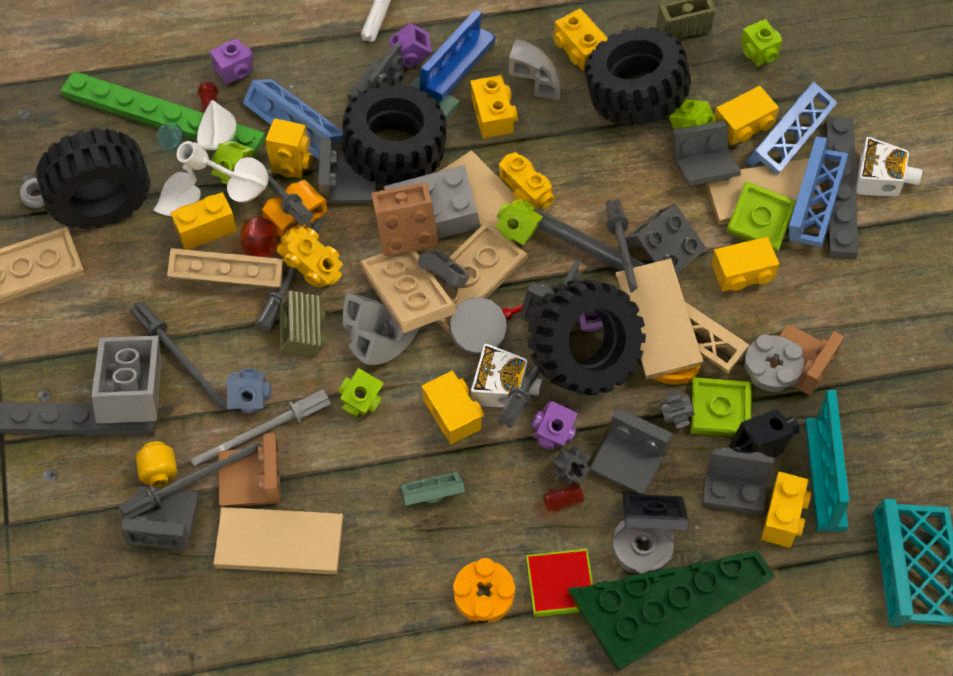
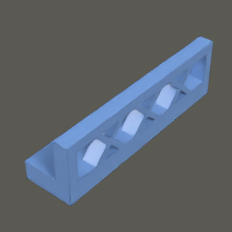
[243,79,342,160]
[745,81,838,175]
[789,136,848,247]

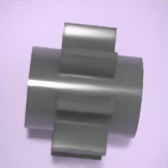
[660,390,695,429]
[552,445,592,485]

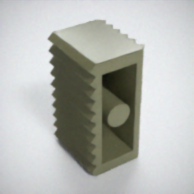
[656,0,716,39]
[279,290,326,358]

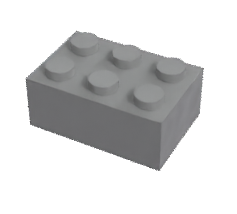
[384,165,481,239]
[91,336,162,424]

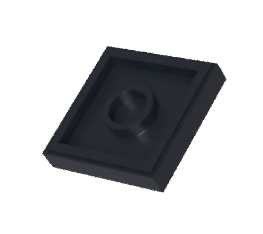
[622,494,689,530]

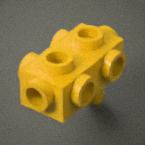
[499,151,555,210]
[277,227,343,288]

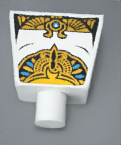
[856,137,922,197]
[471,343,542,407]

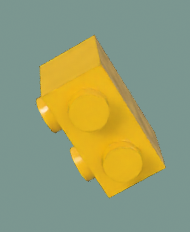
[553,8,607,72]
[470,75,518,139]
[714,86,779,146]
[265,118,313,179]
[170,192,237,250]
[711,236,780,292]
[421,370,484,445]
[761,471,811,548]

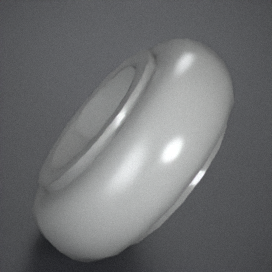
[19,178,45,208]

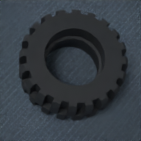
[585,27,691,126]
[342,83,447,186]
[36,128,151,229]
[527,279,646,395]

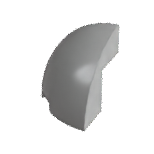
[509,39,561,100]
[343,293,420,365]

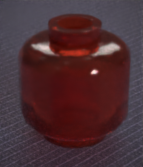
[240,216,277,257]

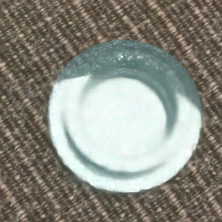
[157,123,182,150]

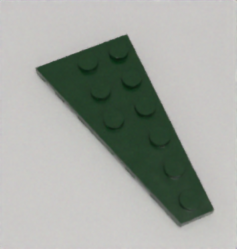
[567,550,775,672]

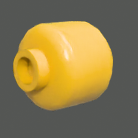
[135,441,178,488]

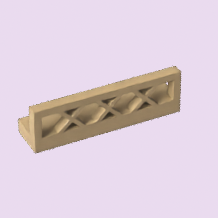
[167,248,288,289]
[685,302,749,374]

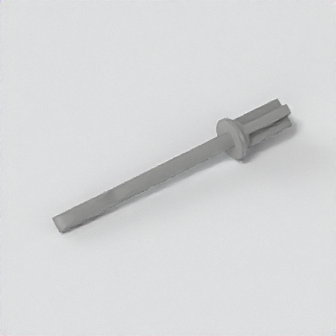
[190,389,331,467]

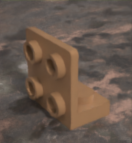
[371,182,439,256]
[767,324,844,396]
[219,433,281,508]

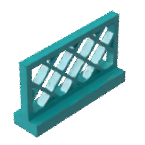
[804,390,849,532]
[873,499,953,627]

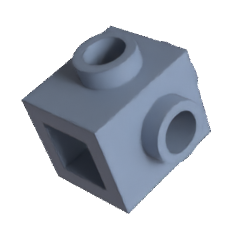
[226,368,271,413]

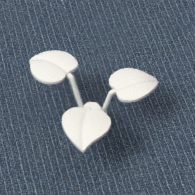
[154,100,268,216]

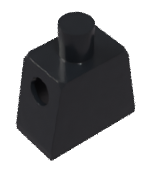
[728,410,800,458]

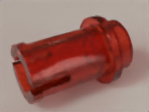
[197,82,218,113]
[543,484,584,513]

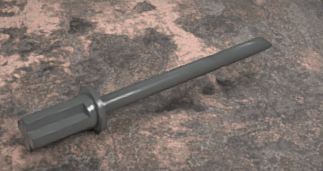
[253,157,314,227]
[606,199,638,293]
[255,219,324,332]
[130,301,226,410]
[498,365,540,428]
[118,443,261,519]

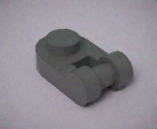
[418,250,470,289]

